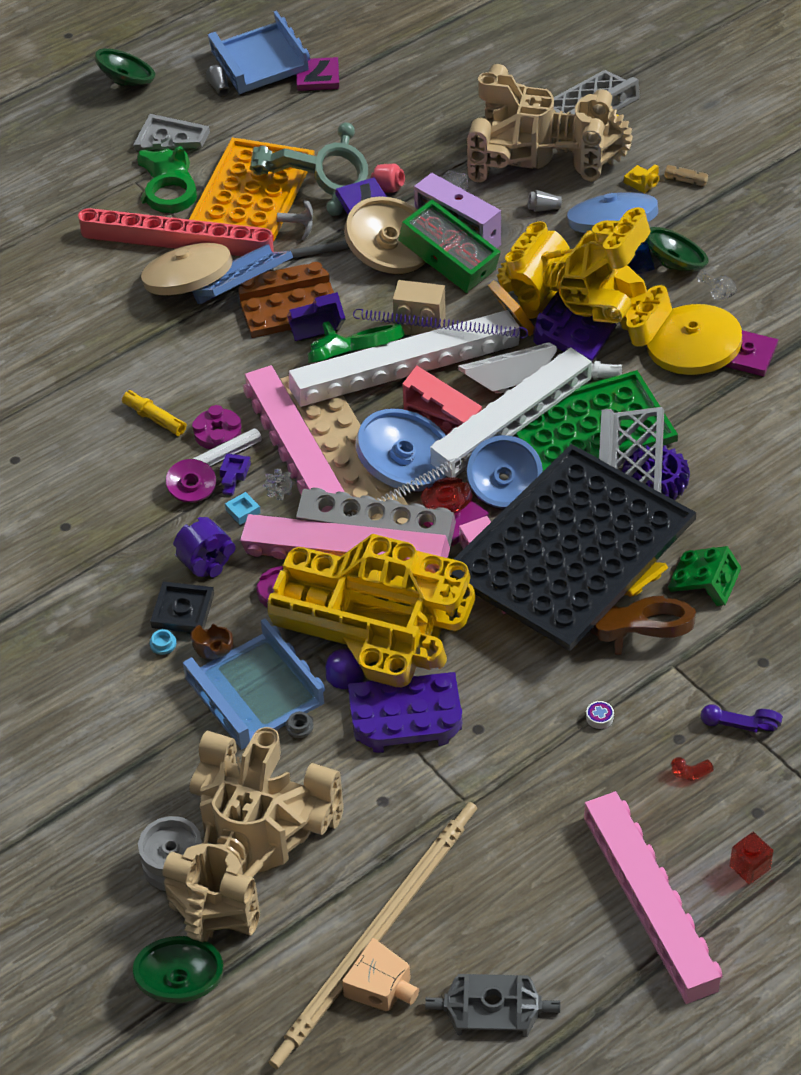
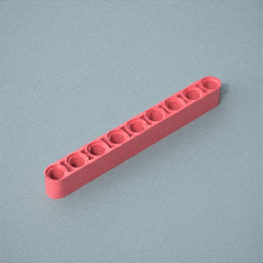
[78,208,274,256]

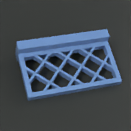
[192,245,293,304]

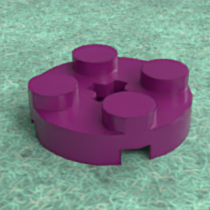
[192,405,242,450]

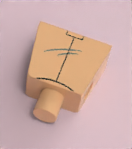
[342,938,419,1011]

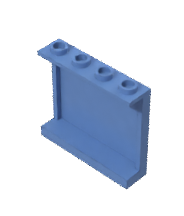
[208,11,310,94]

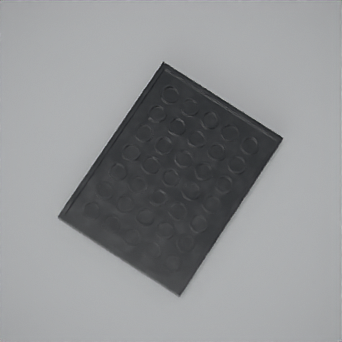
[450,444,697,651]

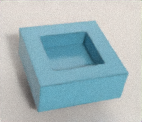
[225,492,261,525]

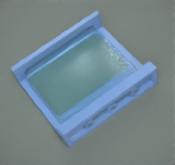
[183,619,325,750]

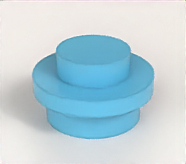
[150,629,177,655]

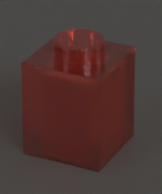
[729,832,774,885]

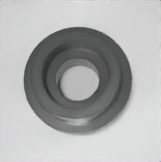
[286,712,313,738]

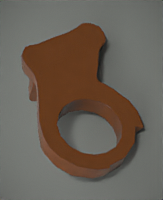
[590,595,696,655]

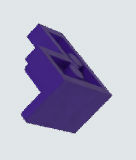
[287,292,346,341]

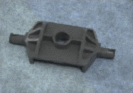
[425,974,560,1037]

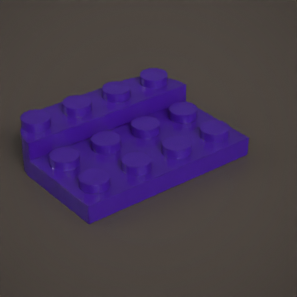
[533,291,619,362]
[348,672,462,753]

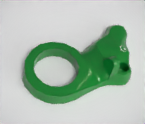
[137,146,197,214]
[307,321,405,363]

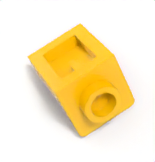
[623,164,659,194]

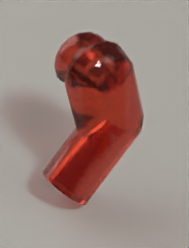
[671,757,714,781]

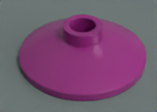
[166,459,216,503]

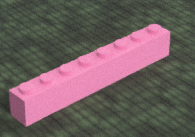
[243,365,344,512]
[240,514,450,573]
[584,791,722,1004]

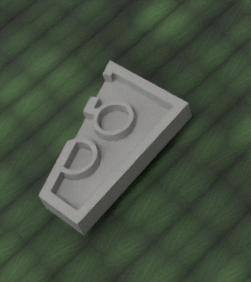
[133,114,210,151]

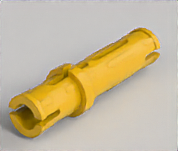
[122,390,187,436]

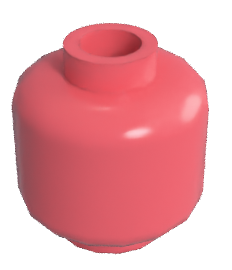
[370,163,405,193]

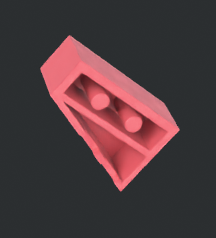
[402,365,482,435]

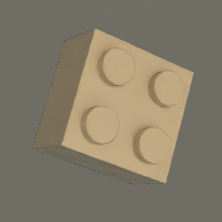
[393,280,446,336]

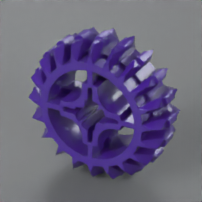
[622,444,690,500]

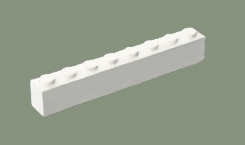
[430,348,592,479]

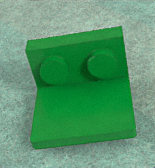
[668,546,741,606]

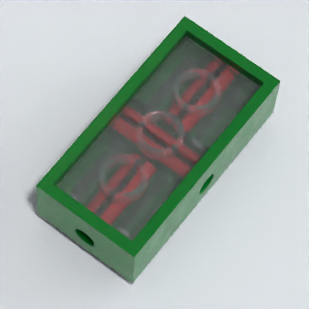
[398,199,501,293]

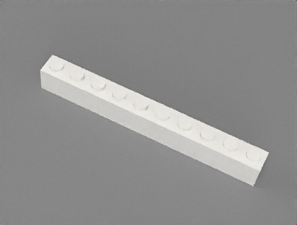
[289,310,520,407]

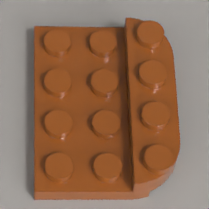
[239,262,334,338]

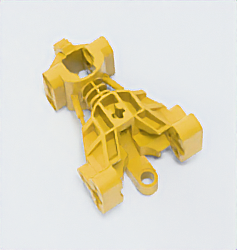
[497,207,672,346]

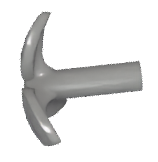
[277,201,313,240]

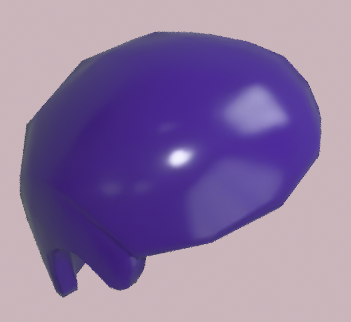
[325,648,365,689]

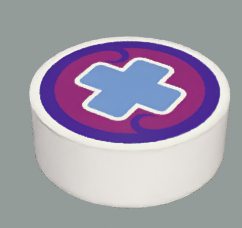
[586,701,614,729]

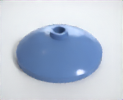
[467,435,543,509]

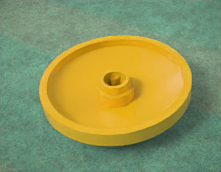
[647,304,742,375]

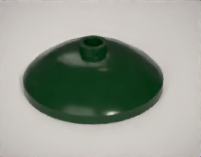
[94,49,155,86]
[646,227,709,271]
[133,936,224,1003]

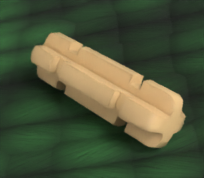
[665,165,708,186]

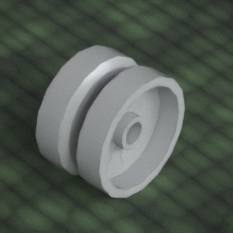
[138,816,202,891]

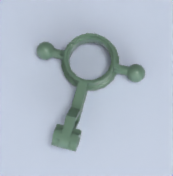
[250,122,368,216]

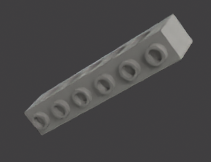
[296,488,456,547]

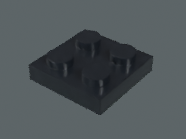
[150,581,214,633]

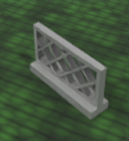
[554,70,640,115]
[599,407,664,493]

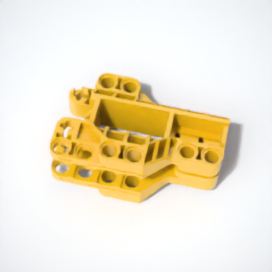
[268,534,476,687]

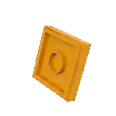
[488,280,534,336]

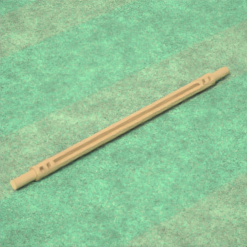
[268,802,477,1069]

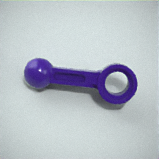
[700,704,783,733]

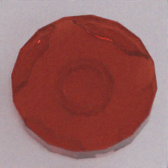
[421,477,472,513]

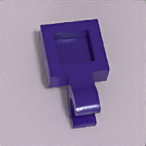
[219,453,251,496]

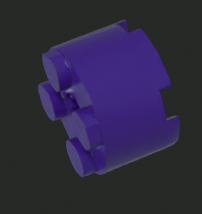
[173,517,236,577]

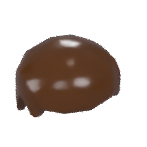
[191,623,233,660]

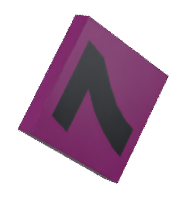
[297,57,340,91]

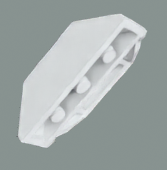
[458,342,557,393]

